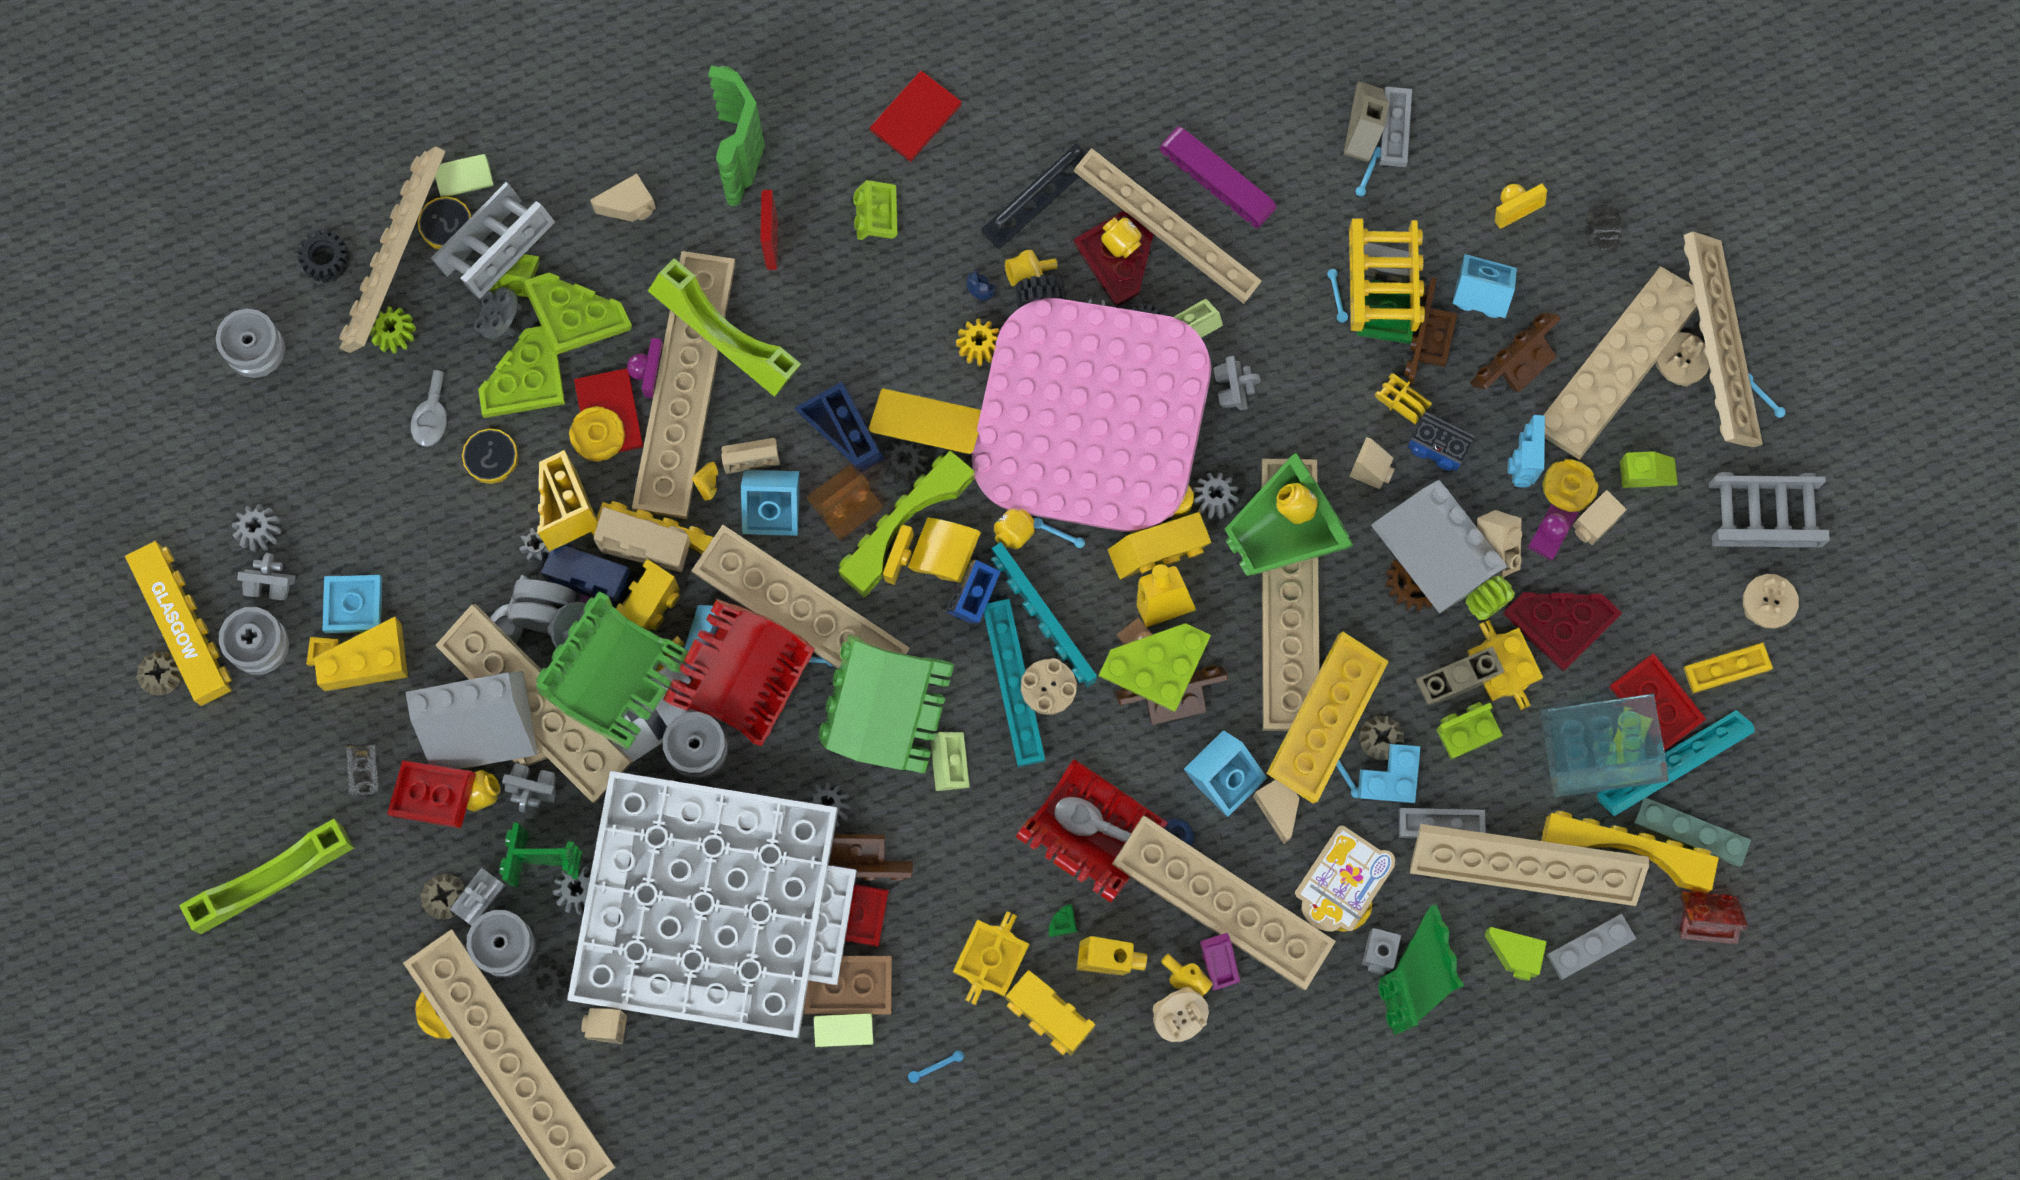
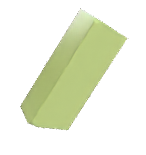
[435,154,494,197]
[1174,299,1223,338]
[930,732,970,791]
[814,1014,873,1047]

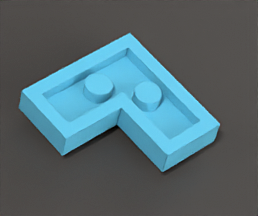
[1358,744,1420,803]

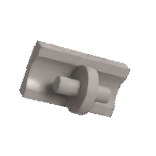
[1214,356,1261,410]
[237,553,296,600]
[502,763,556,813]
[450,868,506,925]

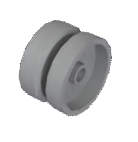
[216,309,286,378]
[507,579,576,633]
[219,607,290,675]
[663,712,728,780]
[467,910,536,977]

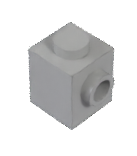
[1362,928,1401,975]

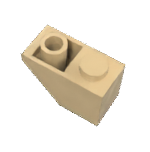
[1477,510,1522,577]

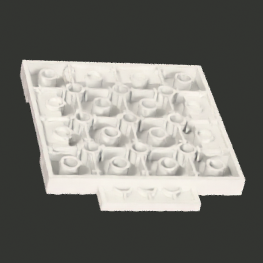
[567,771,857,1038]

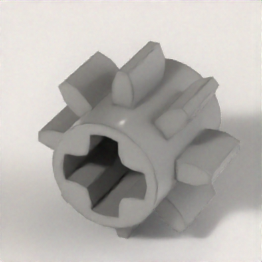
[519,528,551,563]

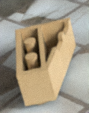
[594,507,691,573]

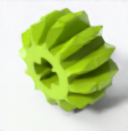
[369,306,416,354]
[1465,576,1515,620]

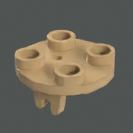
[1655,332,1710,386]
[1743,574,1799,629]
[1021,658,1077,715]
[1153,987,1209,1042]

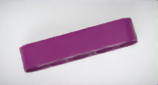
[1159,127,1277,228]

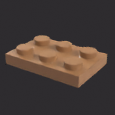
[804,956,892,1015]

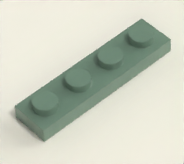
[1633,798,1751,867]

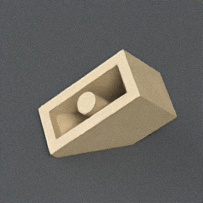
[590,174,656,222]
[1349,437,1395,489]
[1573,490,1627,545]
[1253,780,1299,844]
[581,1008,627,1044]

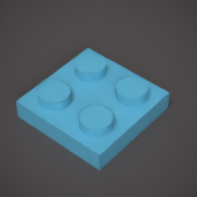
[322,575,382,633]

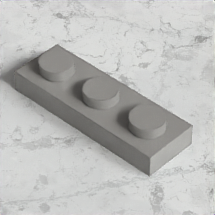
[1379,87,1412,167]
[1399,808,1486,838]
[1547,914,1636,980]

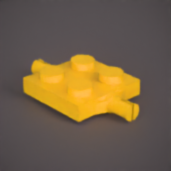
[1467,620,1543,710]
[953,911,1029,1005]

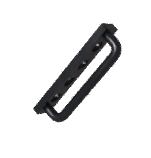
[981,144,1087,249]

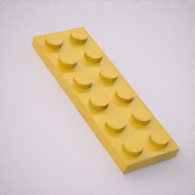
[1266,632,1389,803]

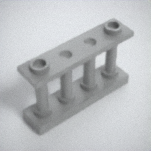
[431,182,555,299]
[1709,472,1830,547]

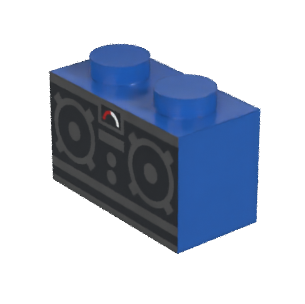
[1408,412,1475,471]
[945,560,1001,623]

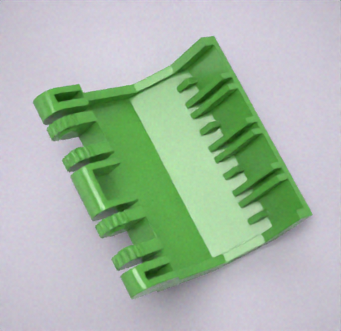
[708,65,765,206]
[536,591,688,749]
[819,635,954,773]

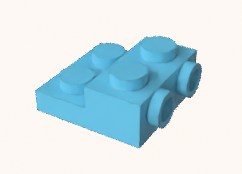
[1507,415,1545,487]

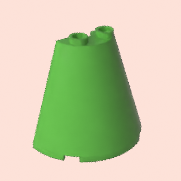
[1225,453,1354,576]

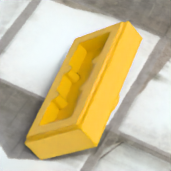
[883,525,914,585]

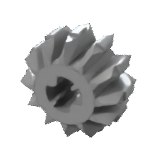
[1192,472,1239,519]
[232,504,281,552]
[553,867,591,915]

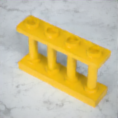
[1349,219,1425,331]

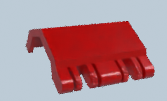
[663,599,815,747]
[1016,759,1168,903]

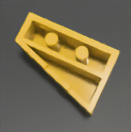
[538,450,598,552]
[1108,512,1211,580]
[616,559,680,632]
[314,617,408,691]
[1006,970,1095,1055]

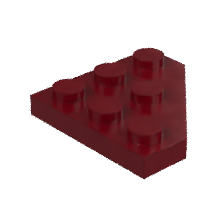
[1073,210,1153,308]
[1503,592,1622,672]

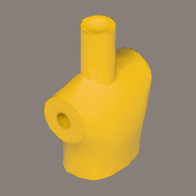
[1005,250,1057,287]
[1161,954,1213,996]

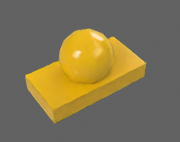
[1495,184,1547,228]

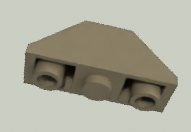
[1344,81,1389,162]
[1416,646,1505,705]

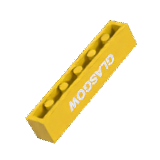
[125,541,232,706]

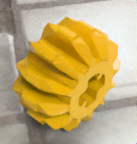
[956,318,1000,366]

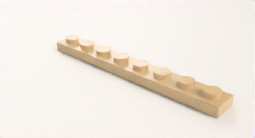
[1074,148,1261,304]

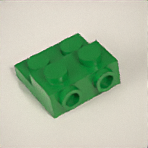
[1356,280,1413,344]

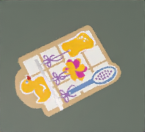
[1295,826,1395,931]

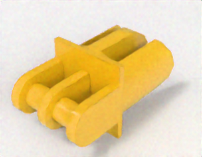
[1375,374,1432,425]

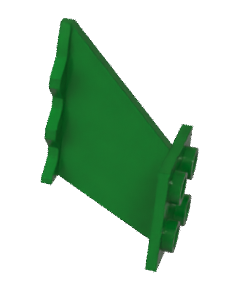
[500,822,583,888]
[1378,904,1464,1035]

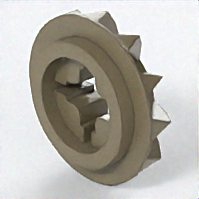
[136,651,182,696]
[1359,716,1404,760]
[420,873,465,920]

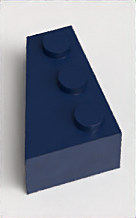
[794,382,885,472]
[541,543,634,608]

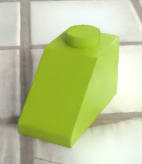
[1620,452,1678,488]
[1485,927,1547,981]

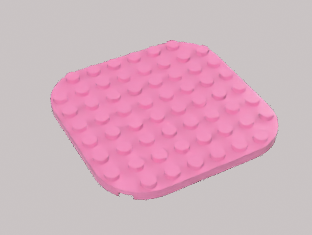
[972,298,1211,532]

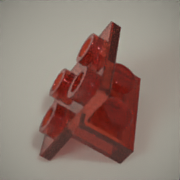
[1679,891,1748,944]

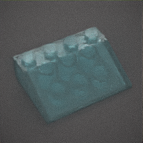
[1541,694,1669,798]

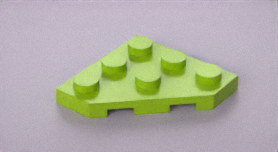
[523,273,632,355]
[478,326,565,418]
[1098,623,1211,712]

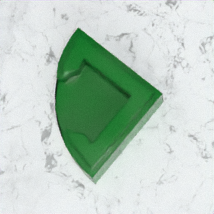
[1049,904,1077,938]

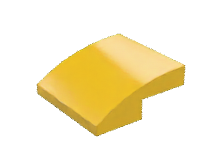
[908,517,981,583]

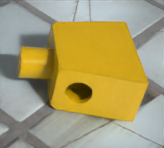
[1137,565,1196,628]
[1076,936,1147,975]

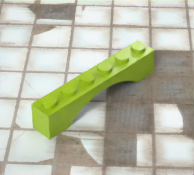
[648,258,801,397]
[839,451,975,598]
[179,819,354,934]

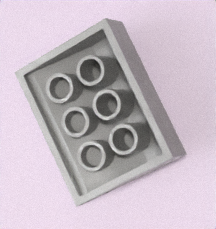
[1371,480,1508,613]
[406,671,538,769]

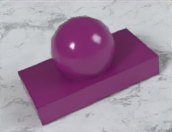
[627,338,663,399]
[1527,503,1579,561]
[1200,933,1240,991]

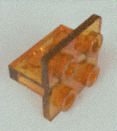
[807,466,882,540]

